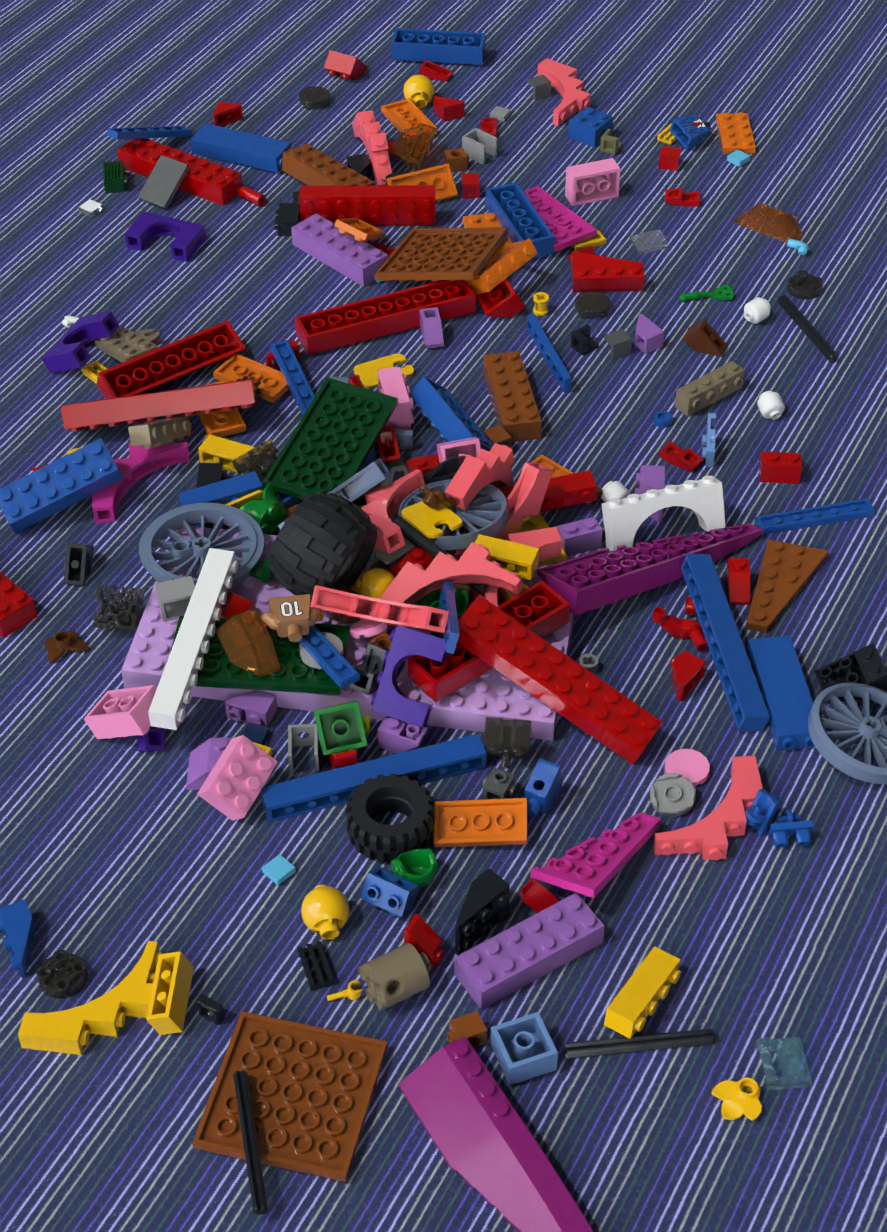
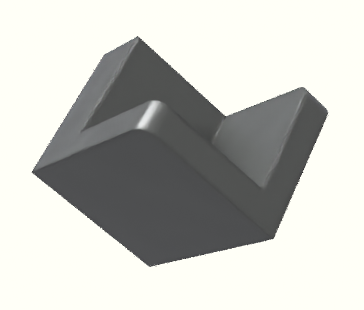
[528,75,551,100]
[604,329,632,359]

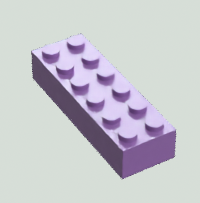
[291,213,388,287]
[454,892,605,1010]

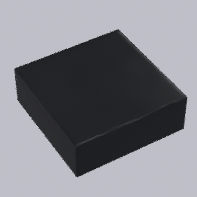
[197,994,224,1025]

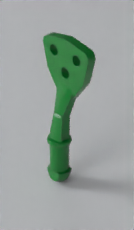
[679,285,734,302]

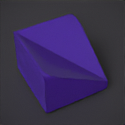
[137,727,165,752]

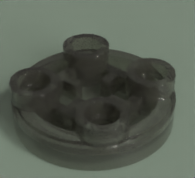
[299,86,330,110]
[787,270,823,299]
[574,291,610,319]
[36,950,88,999]

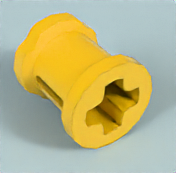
[533,292,549,316]

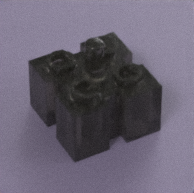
[231,439,278,482]
[93,585,145,631]
[483,717,532,769]

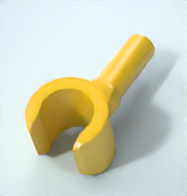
[327,980,362,1002]

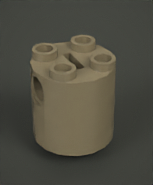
[358,943,431,1010]

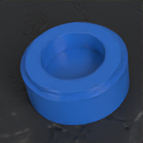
[653,411,673,428]

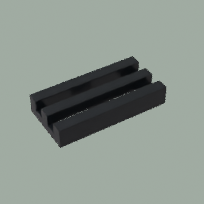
[297,941,334,991]

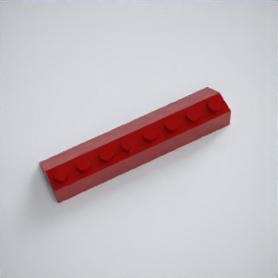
[97,320,246,399]

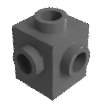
[482,768,517,800]

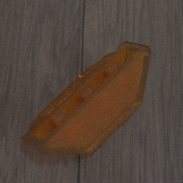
[392,123,437,170]
[734,203,802,243]
[216,609,281,677]

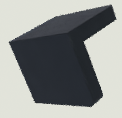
[571,325,599,356]

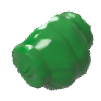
[391,848,439,888]

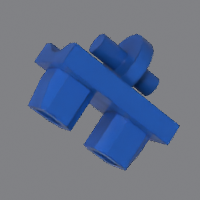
[745,788,782,836]
[767,809,814,848]

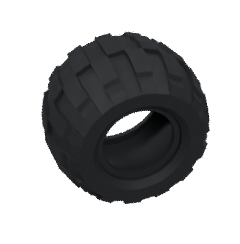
[270,491,377,600]

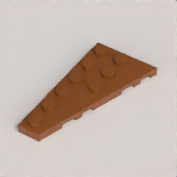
[745,539,829,633]

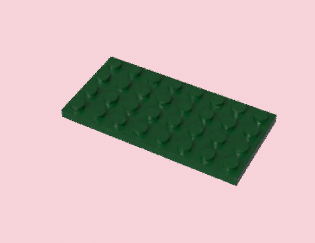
[263,377,398,500]
[170,616,350,695]

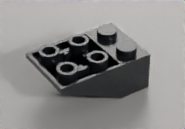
[814,643,887,704]
[455,869,510,956]

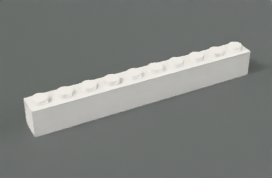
[148,548,238,730]

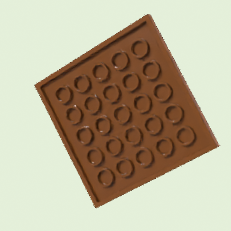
[375,227,509,282]
[192,1011,388,1182]

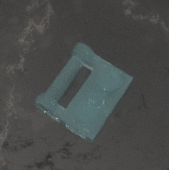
[755,1037,812,1090]

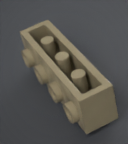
[675,361,745,417]
[128,416,191,449]

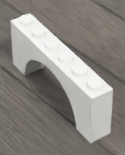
[602,476,726,551]

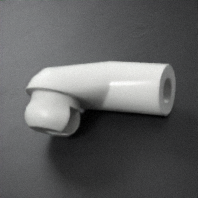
[62,315,79,328]

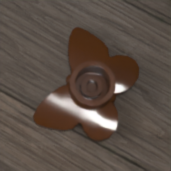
[418,483,458,509]
[45,631,89,664]

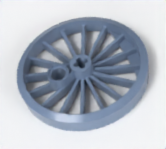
[398,479,509,550]
[808,683,887,784]

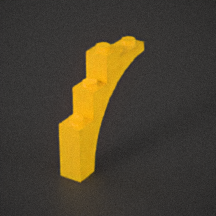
[18,941,163,1055]

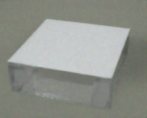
[79,199,103,217]

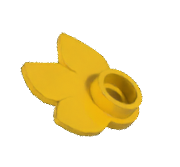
[711,1077,762,1121]

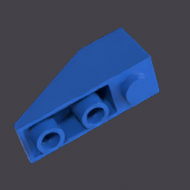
[0,899,36,978]

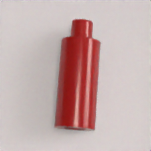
[236,185,266,206]

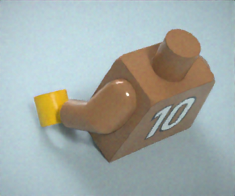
[256,594,323,642]

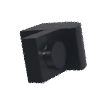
[349,642,390,695]

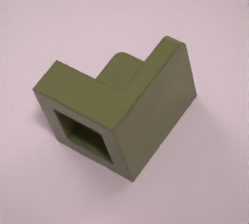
[600,128,622,155]

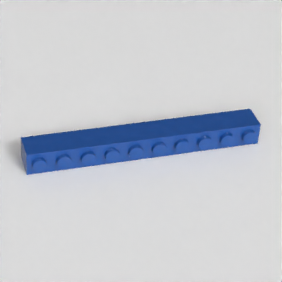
[681,554,770,731]
[260,734,487,823]

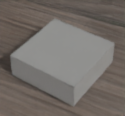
[490,106,511,122]

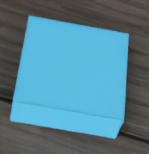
[727,150,750,167]
[262,854,296,886]

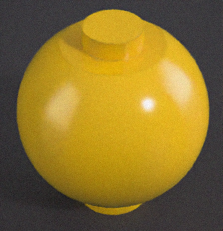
[403,75,434,108]
[354,568,395,599]
[301,885,349,940]

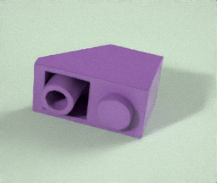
[420,307,444,348]
[635,314,664,354]
[225,690,277,727]
[377,716,428,754]

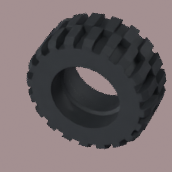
[346,774,435,863]

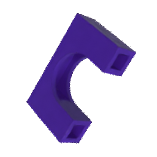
[124,211,206,262]
[41,311,120,373]
[371,625,448,727]

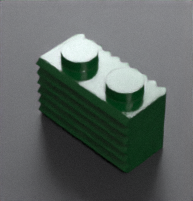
[103,160,128,193]

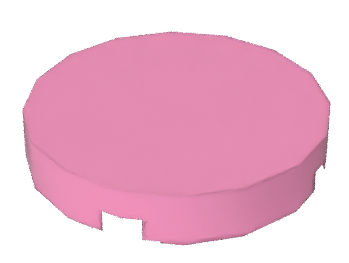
[350,619,391,639]
[664,749,710,787]

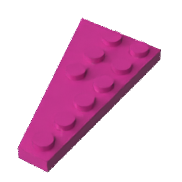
[524,186,597,252]
[530,812,661,898]

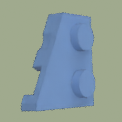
[701,413,716,467]

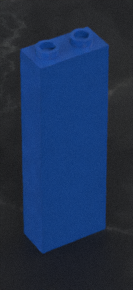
[190,124,291,173]
[746,636,815,751]

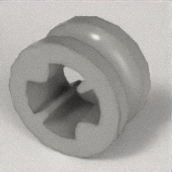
[579,654,598,674]

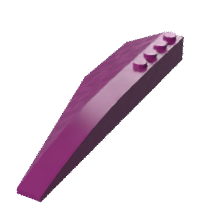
[537,523,764,615]
[398,1036,593,1232]

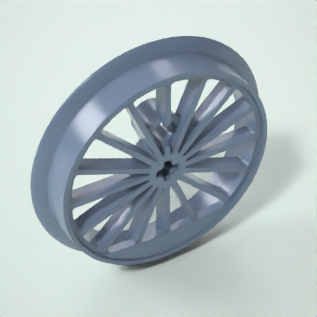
[139,503,264,591]

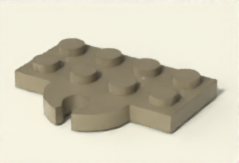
[95,328,161,363]

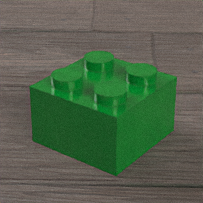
[314,700,368,756]

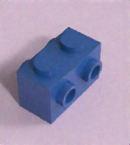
[361,867,420,917]

